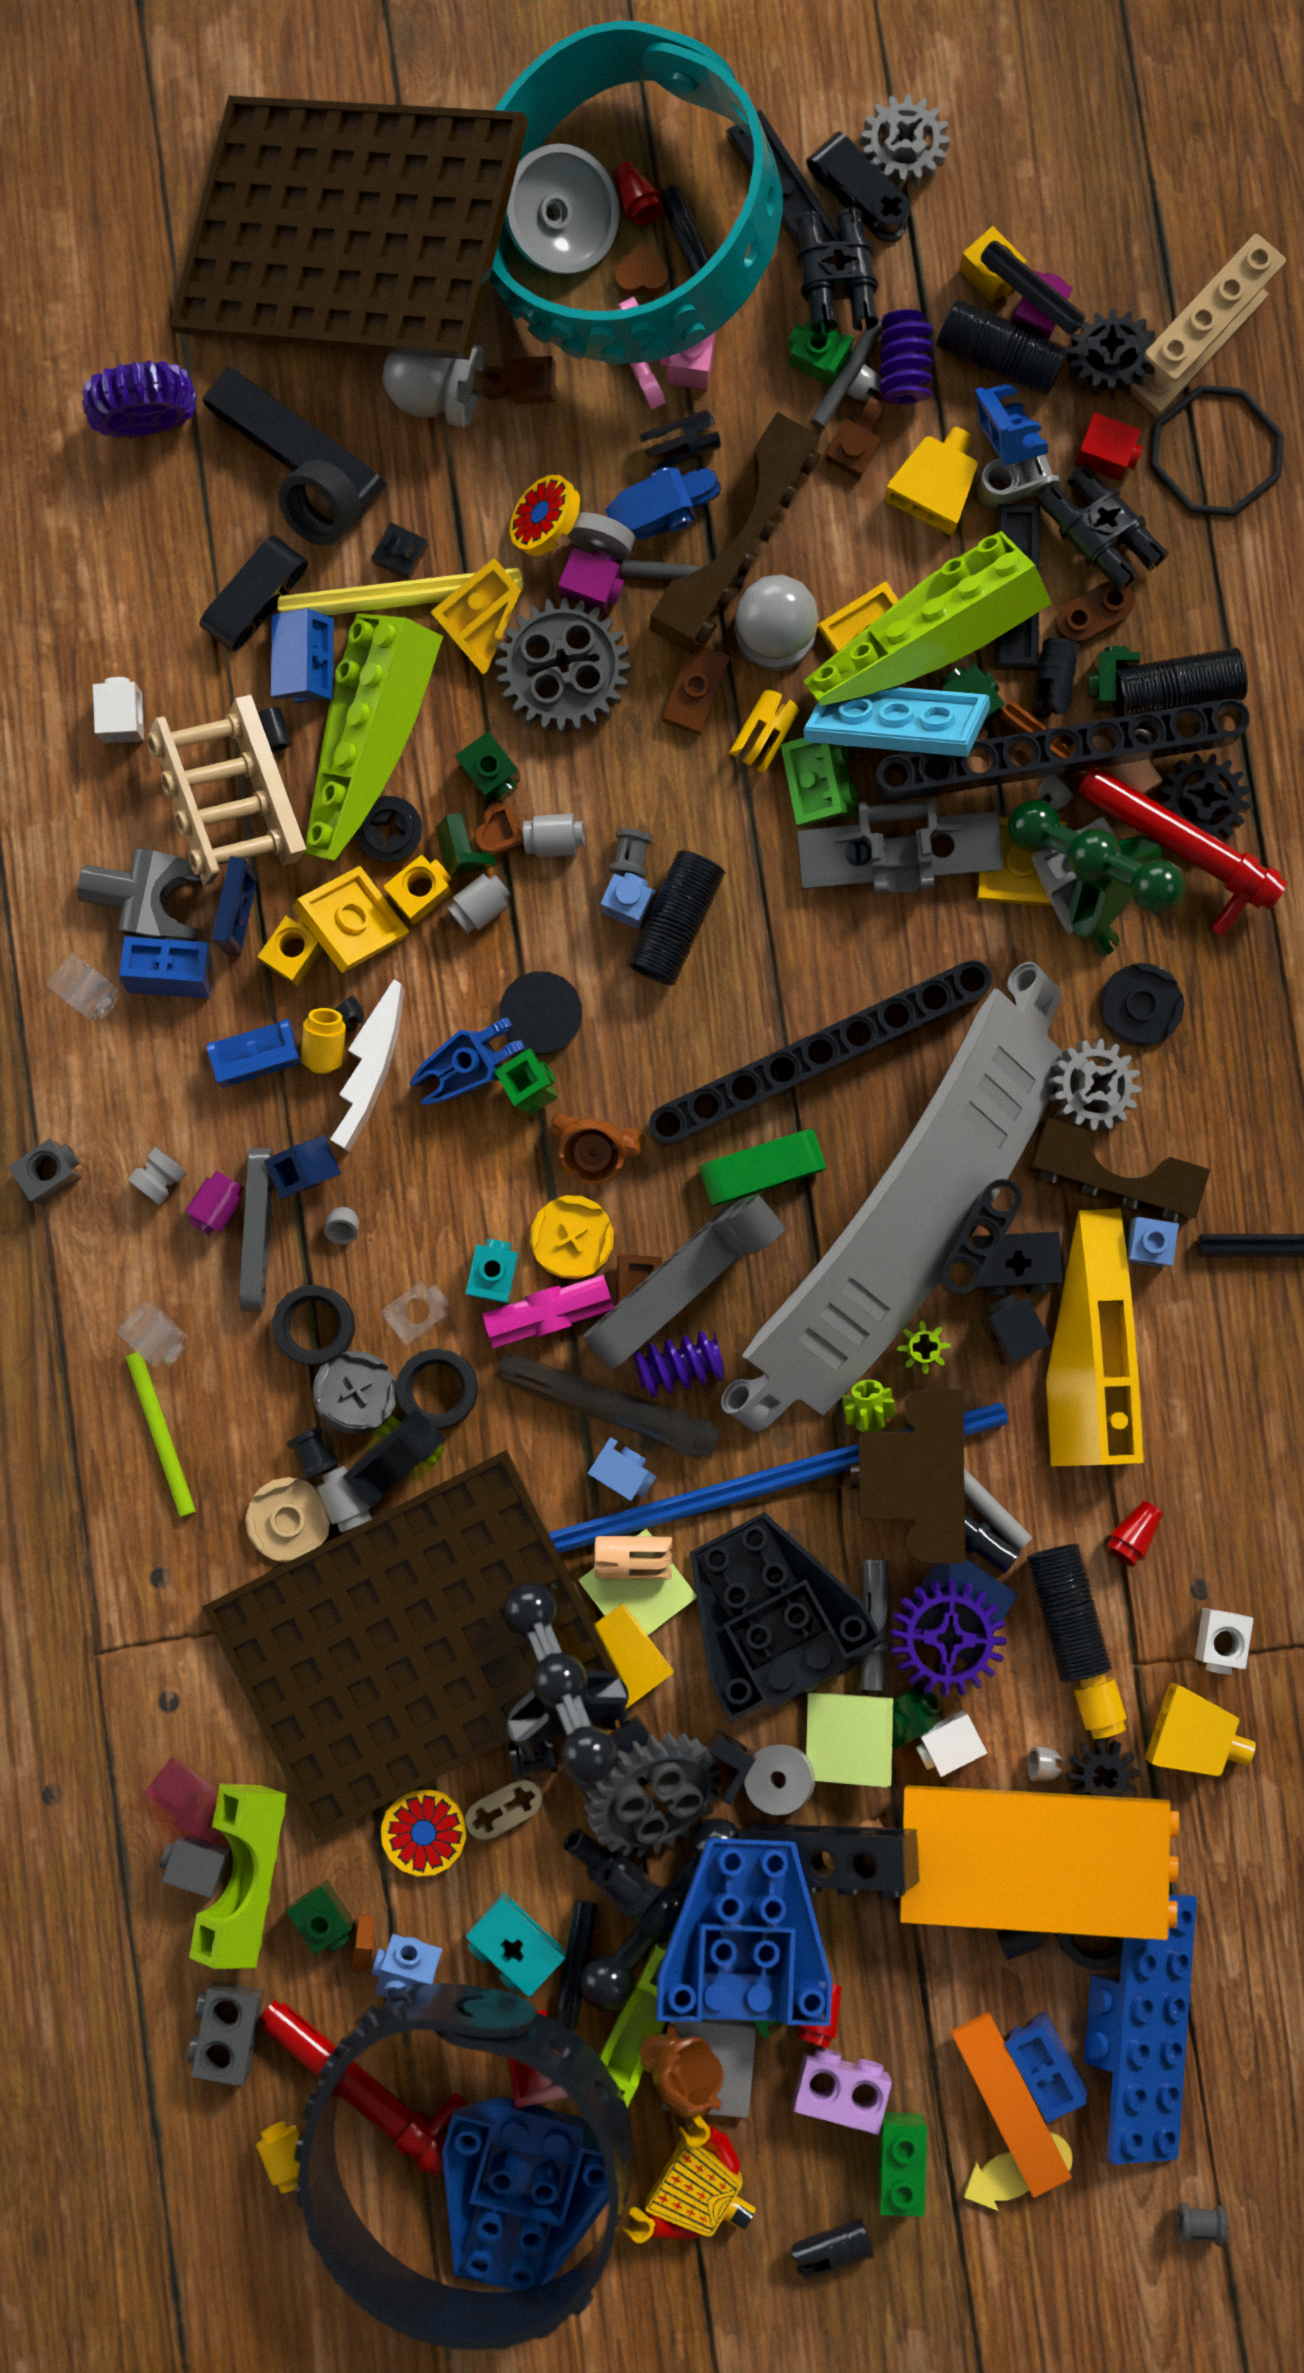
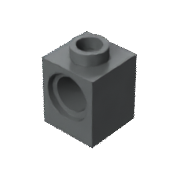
[7,1138,82,1205]
[160,1834,231,1898]

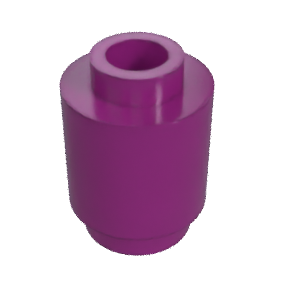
[185,1170,244,1236]

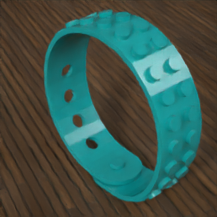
[489,21,783,365]

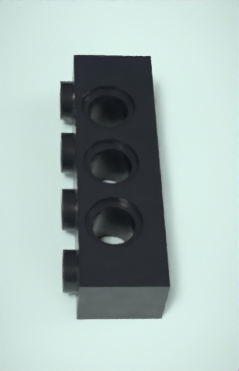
[738,1823,920,1898]

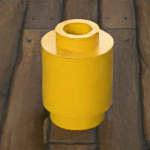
[300,1008,346,1074]
[1073,1674,1127,1739]
[256,2121,300,2193]

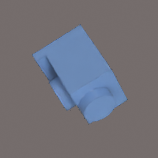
[600,873,656,929]
[588,1437,656,1501]

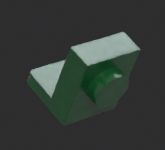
[1086,646,1140,712]
[892,1680,943,1750]

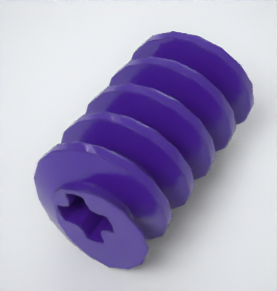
[879,309,933,405]
[633,1330,725,1398]

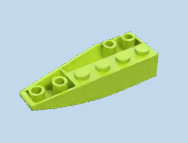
[803,531,1052,706]
[304,613,443,861]

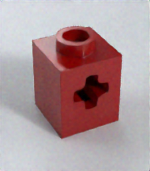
[1074,413,1143,481]

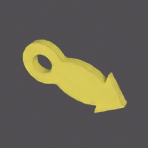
[963,2133,1073,2211]

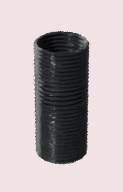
[936,298,1069,397]
[1115,647,1248,717]
[627,850,725,986]
[1026,1543,1113,1683]

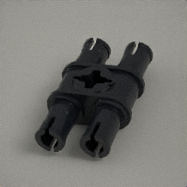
[796,208,879,334]
[1037,464,1169,592]

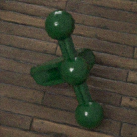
[1007,799,1187,955]

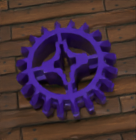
[82,360,196,439]
[889,1578,1007,1697]

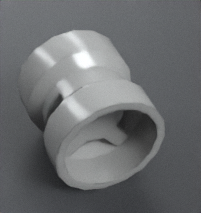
[128,1146,188,1205]

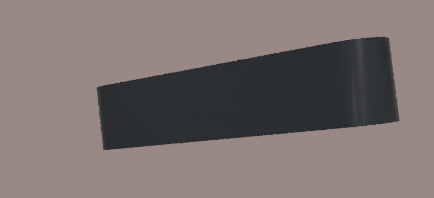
[202,367,387,519]

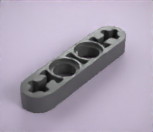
[239,1147,274,1312]

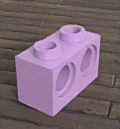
[792,2047,892,2135]

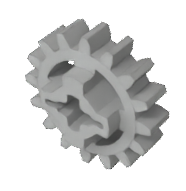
[860,94,950,188]
[1047,1039,1141,1132]

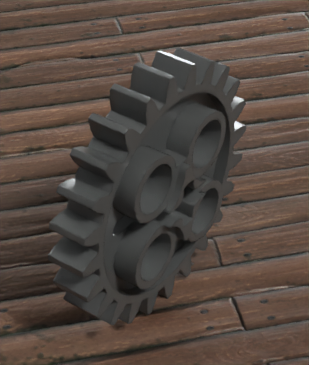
[495,598,630,735]
[585,1732,723,1857]

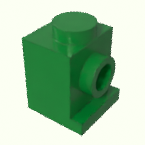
[786,317,854,387]
[495,1048,559,1115]

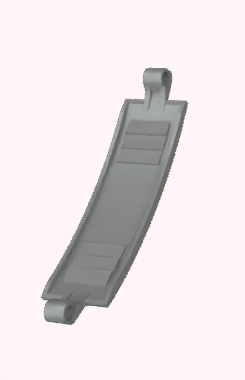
[721,962,1066,1432]

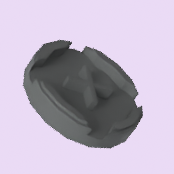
[312,1351,398,1434]

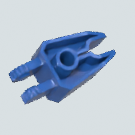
[605,467,722,540]
[409,1017,525,1105]

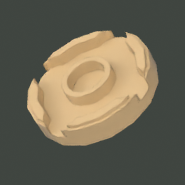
[245,1477,331,1563]

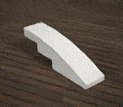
[331,980,405,1152]

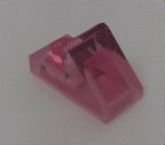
[144,1756,222,1844]

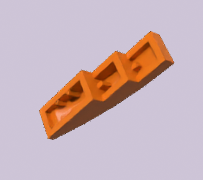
[950,2011,1072,2198]

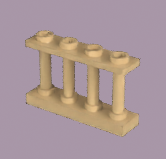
[1131,234,1286,417]
[147,695,307,886]

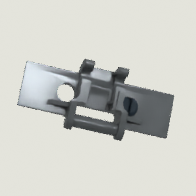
[797,796,1003,895]

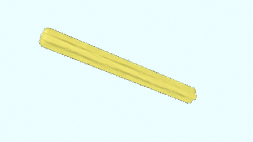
[278,568,523,616]

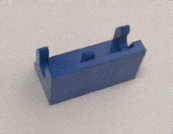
[975,384,1048,466]
[271,608,334,703]
[119,936,213,999]
[206,1018,302,1088]
[1005,2011,1087,2123]

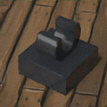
[372,522,428,581]

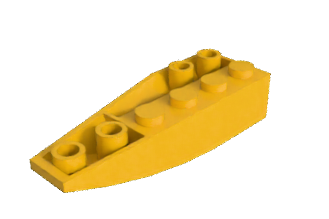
[1045,1208,1144,1466]

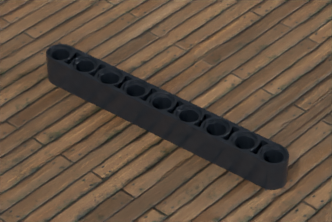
[874,699,1250,802]
[649,960,992,1147]

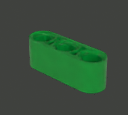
[698,1128,828,1207]

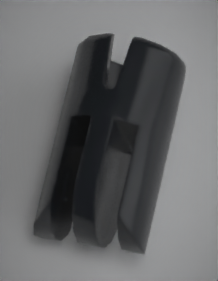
[639,409,721,473]

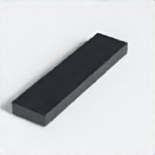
[726,110,841,249]
[996,504,1040,670]

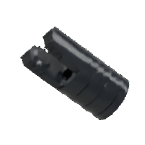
[1032,638,1080,718]
[789,2218,875,2279]

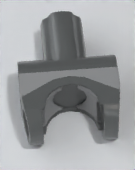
[78,849,202,942]

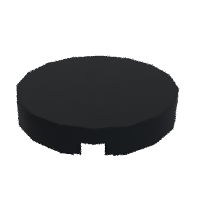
[1099,963,1185,1047]
[500,971,582,1055]

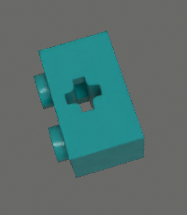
[466,1891,566,1997]

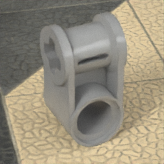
[976,455,1060,509]

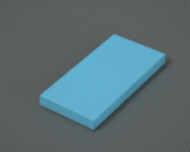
[803,687,990,757]

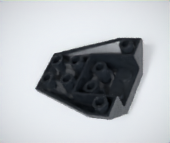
[690,1512,884,1724]

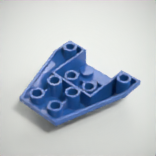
[656,1838,832,2026]
[442,2096,609,2291]

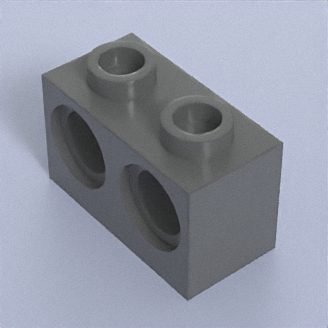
[187,1981,265,2086]

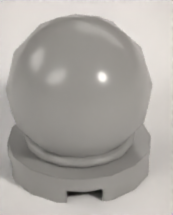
[382,344,485,428]
[734,574,819,672]

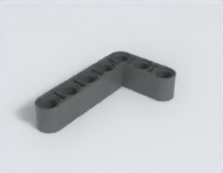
[582,1194,786,1371]

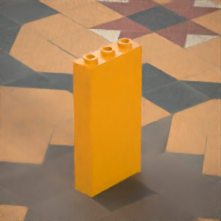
[900,1785,1179,1940]

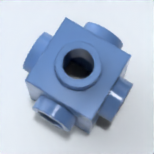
[372,1934,442,2000]

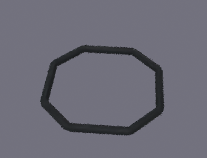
[1150,385,1284,516]

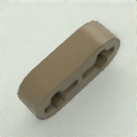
[465,1777,543,1840]

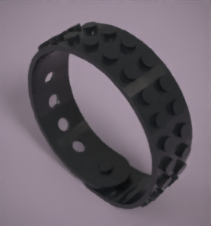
[295,1983,634,2350]

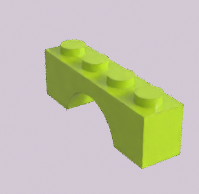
[189,1784,287,1969]
[578,1941,669,2108]

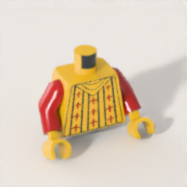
[622,2114,756,2243]

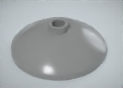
[505,144,619,274]

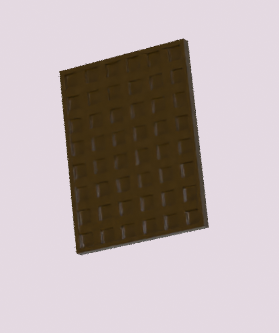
[169,95,529,360]
[202,1450,624,1839]

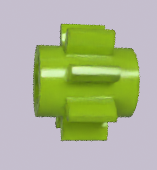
[896,1321,951,1374]
[842,1380,896,1432]

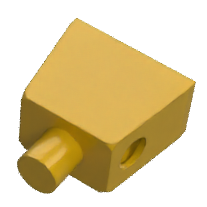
[884,427,978,537]
[1144,1682,1256,1776]

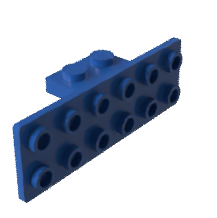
[1084,1894,1197,2164]

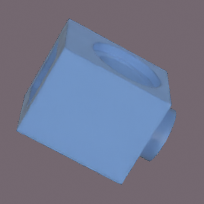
[1125,1217,1179,1269]

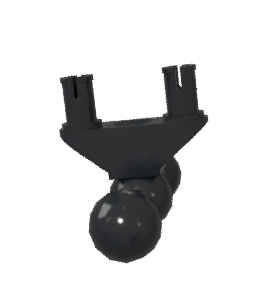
[504,1582,629,1784]
[563,1817,739,2012]

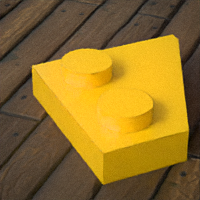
[431,557,521,674]

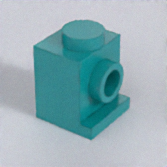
[465,1238,519,1304]

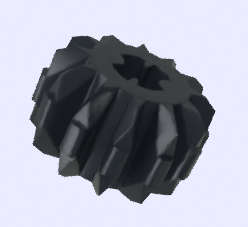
[1065,1738,1140,1797]

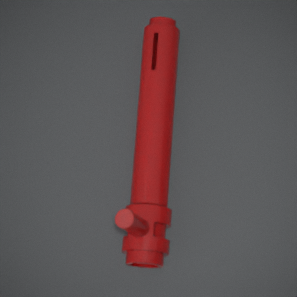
[1077,767,1288,936]
[258,1999,466,2177]

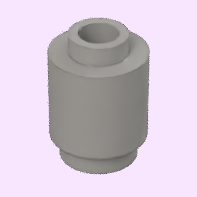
[523,813,585,858]
[446,874,510,934]
[317,1465,372,1532]

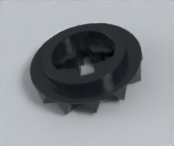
[356,796,422,863]

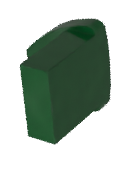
[435,813,496,876]

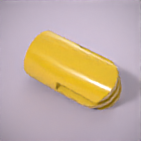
[729,690,799,774]

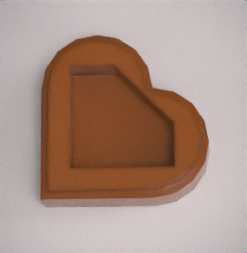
[615,242,668,295]
[474,802,524,856]
[351,1913,376,1973]

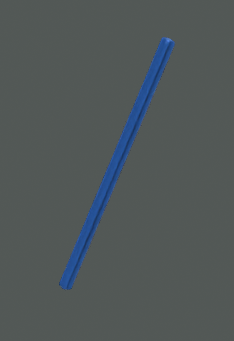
[549,1403,1008,1553]

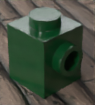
[941,664,1005,728]
[455,731,521,805]
[286,1880,355,1955]

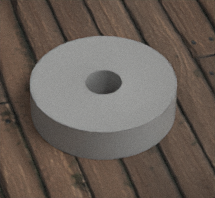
[567,512,635,560]
[744,1744,815,1815]

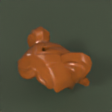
[551,1113,646,1185]
[640,2024,724,2122]

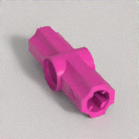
[482,1275,614,1349]

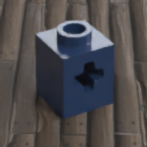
[264,1135,341,1199]

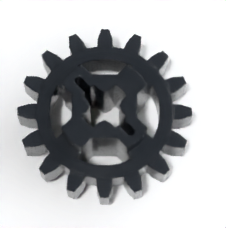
[1067,309,1156,399]
[1157,754,1251,840]

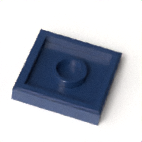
[212,856,258,956]
[901,1558,1019,1664]

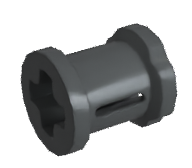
[609,828,653,879]
[1176,2203,1228,2247]

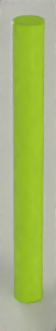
[125,1351,196,1517]

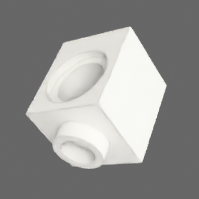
[93,677,144,744]
[1195,1608,1253,1675]
[916,1710,987,1777]

